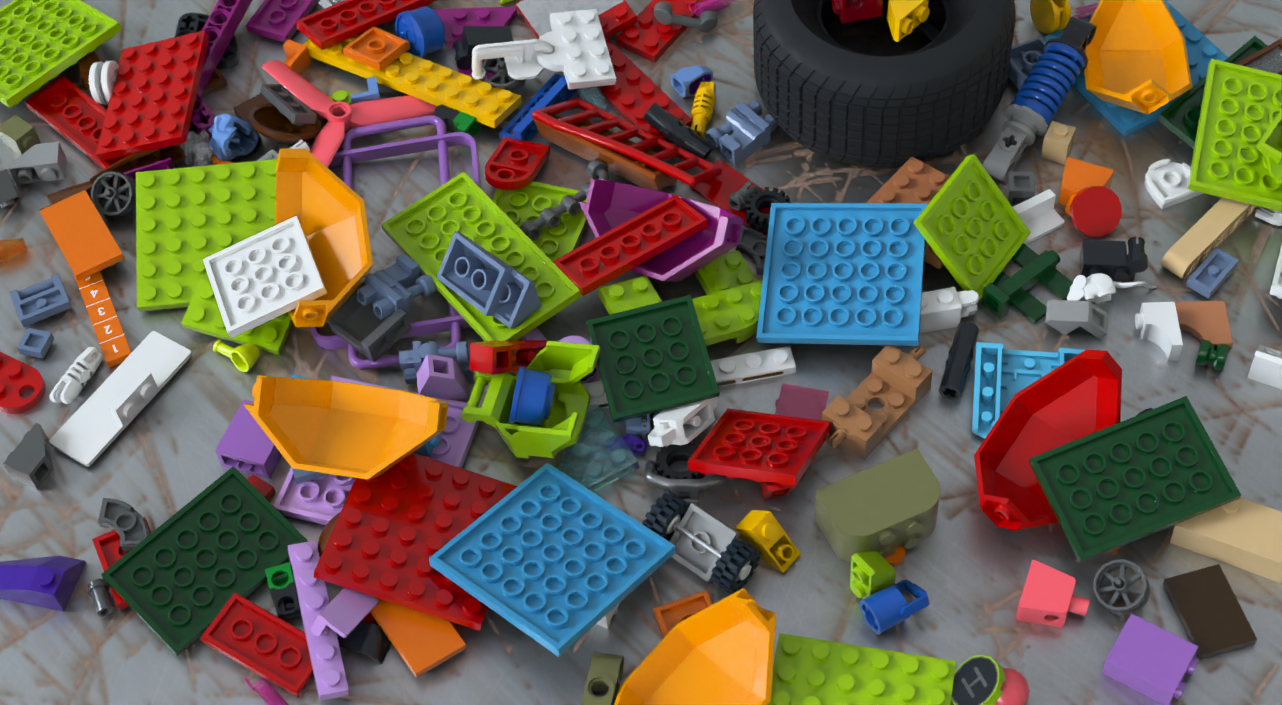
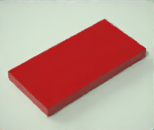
[200,592,314,698]

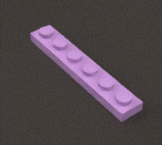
[288,540,349,701]

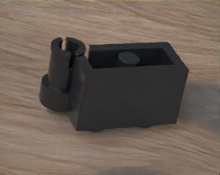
[453,26,514,70]
[1080,237,1148,283]

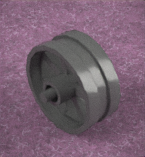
[482,57,526,93]
[90,171,136,217]
[1093,559,1150,616]

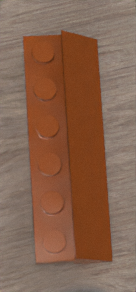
[534,115,677,191]

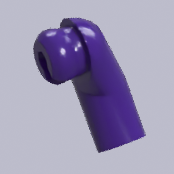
[606,434,647,456]

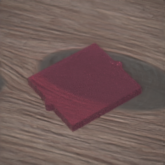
[775,384,829,420]

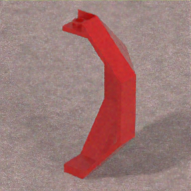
[974,349,1122,531]

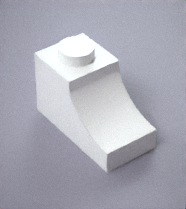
[1135,302,1183,361]

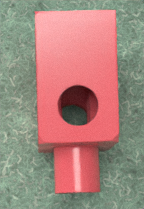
[1016,559,1090,627]

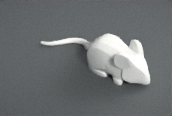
[1067,273,1157,305]

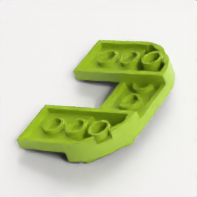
[598,250,763,346]

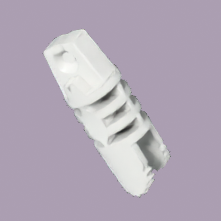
[49,347,103,404]

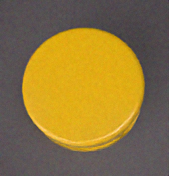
[1030,0,1071,34]

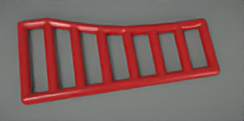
[532,98,722,186]

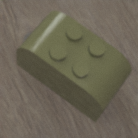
[815,448,940,564]

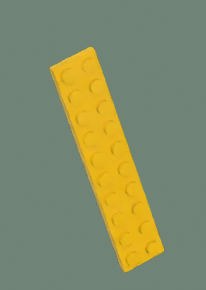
[302,34,521,129]

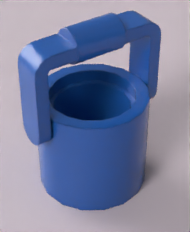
[860,580,930,634]

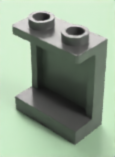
[328,283,411,362]

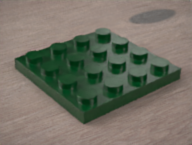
[586,295,720,423]

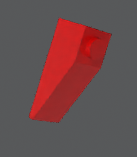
[470,340,549,374]

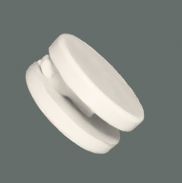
[89,61,119,106]

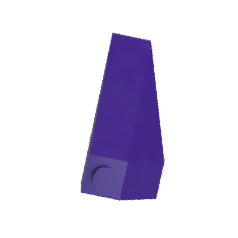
[0,556,86,612]

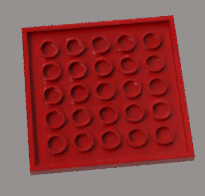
[314,453,518,631]

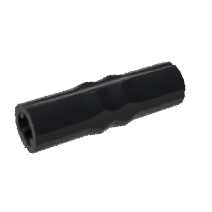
[643,103,714,160]
[939,322,980,400]

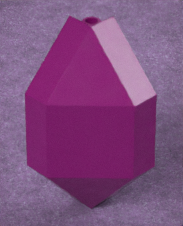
[578,178,744,282]

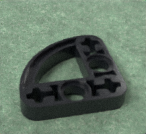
[175,13,240,69]

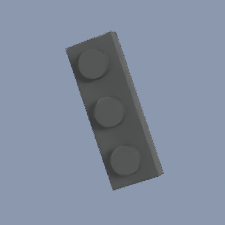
[260,84,317,126]

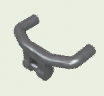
[644,460,727,505]

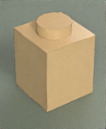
[1041,121,1076,165]

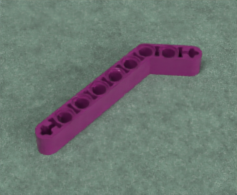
[190,0,252,142]

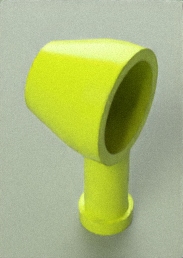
[213,340,260,372]

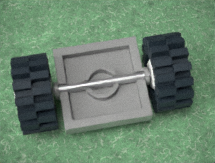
[642,492,761,594]

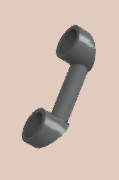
[654,2,718,32]

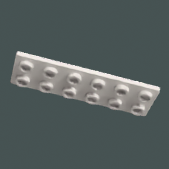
[49,331,192,467]

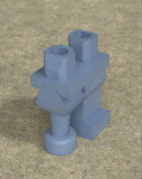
[704,100,778,166]
[357,253,436,319]
[399,341,475,385]

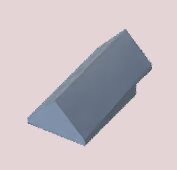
[436,231,541,329]

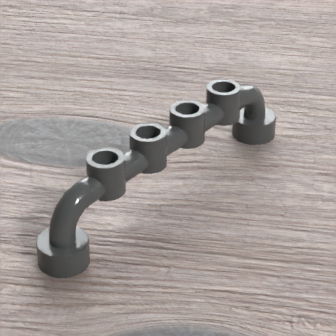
[520,159,609,241]

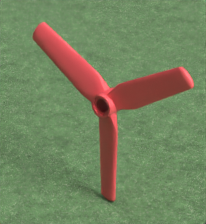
[262,60,437,168]

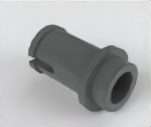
[728,181,758,211]
[87,579,115,617]

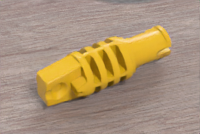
[691,81,716,139]

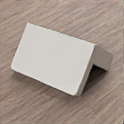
[1013,189,1065,245]

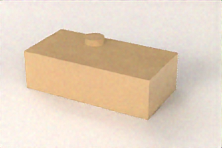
[1170,497,1282,583]

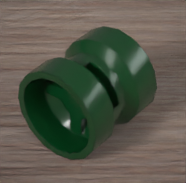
[1195,339,1229,371]

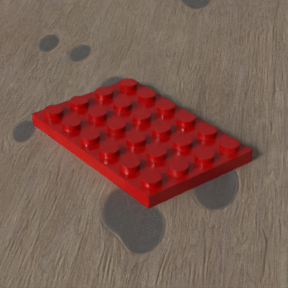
[96,31,209,161]

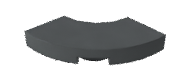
[736,226,767,275]
[98,498,150,551]

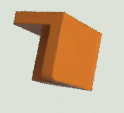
[283,39,312,76]

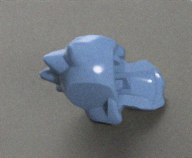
[208,114,261,161]

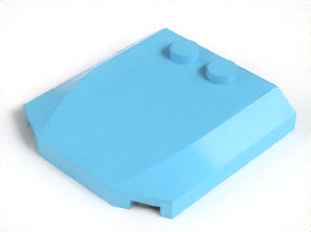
[972,342,1086,439]

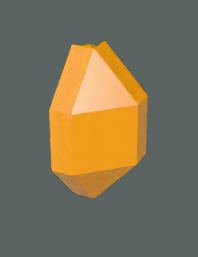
[1084,0,1193,115]
[275,148,373,327]
[243,375,448,480]
[614,588,776,705]

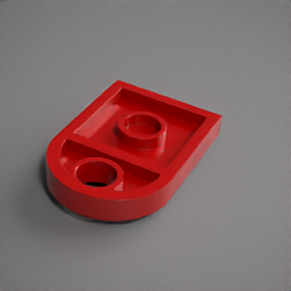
[485,137,550,190]
[0,352,46,414]

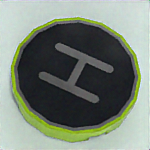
[951,655,1006,705]

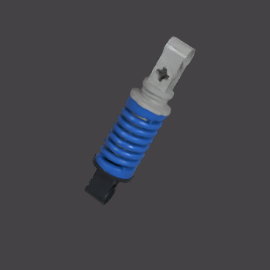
[983,16,1097,182]

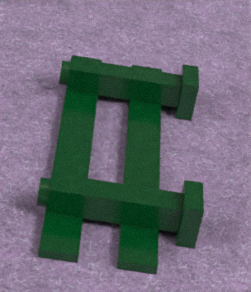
[982,243,1073,324]

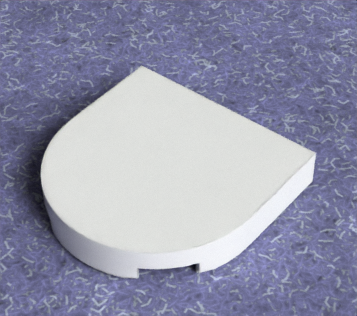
[1144,159,1203,210]

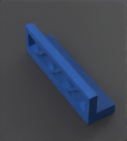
[499,73,578,142]

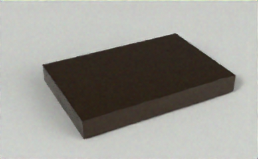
[1163,564,1257,659]

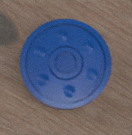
[395,7,445,58]
[509,366,556,426]

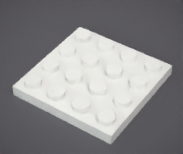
[203,216,327,338]

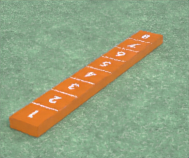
[73,271,132,368]

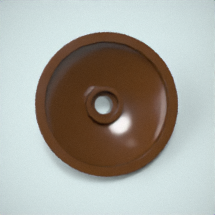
[248,104,321,145]

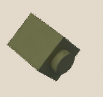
[0,115,41,155]

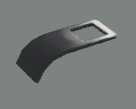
[338,620,391,664]

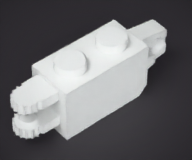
[920,287,979,333]
[647,397,718,447]

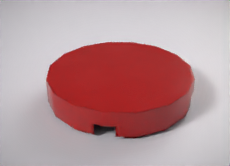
[1070,186,1122,237]

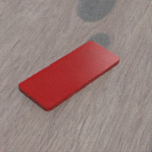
[690,160,771,237]

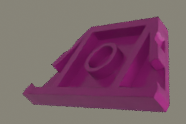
[432,6,517,48]

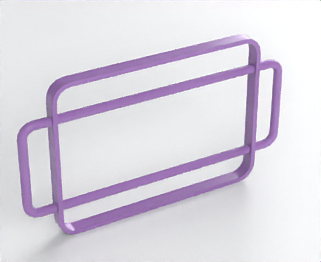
[310,115,481,370]

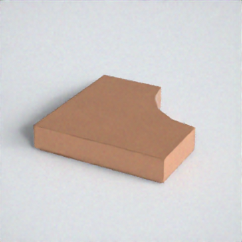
[1175,301,1233,349]

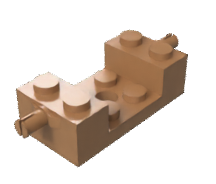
[821,344,933,460]

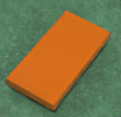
[40,190,125,281]
[370,597,466,678]

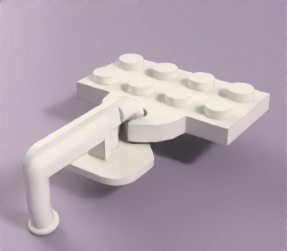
[472,9,616,90]

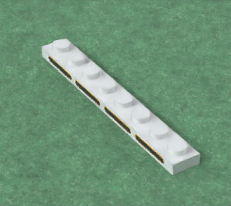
[582,346,796,411]

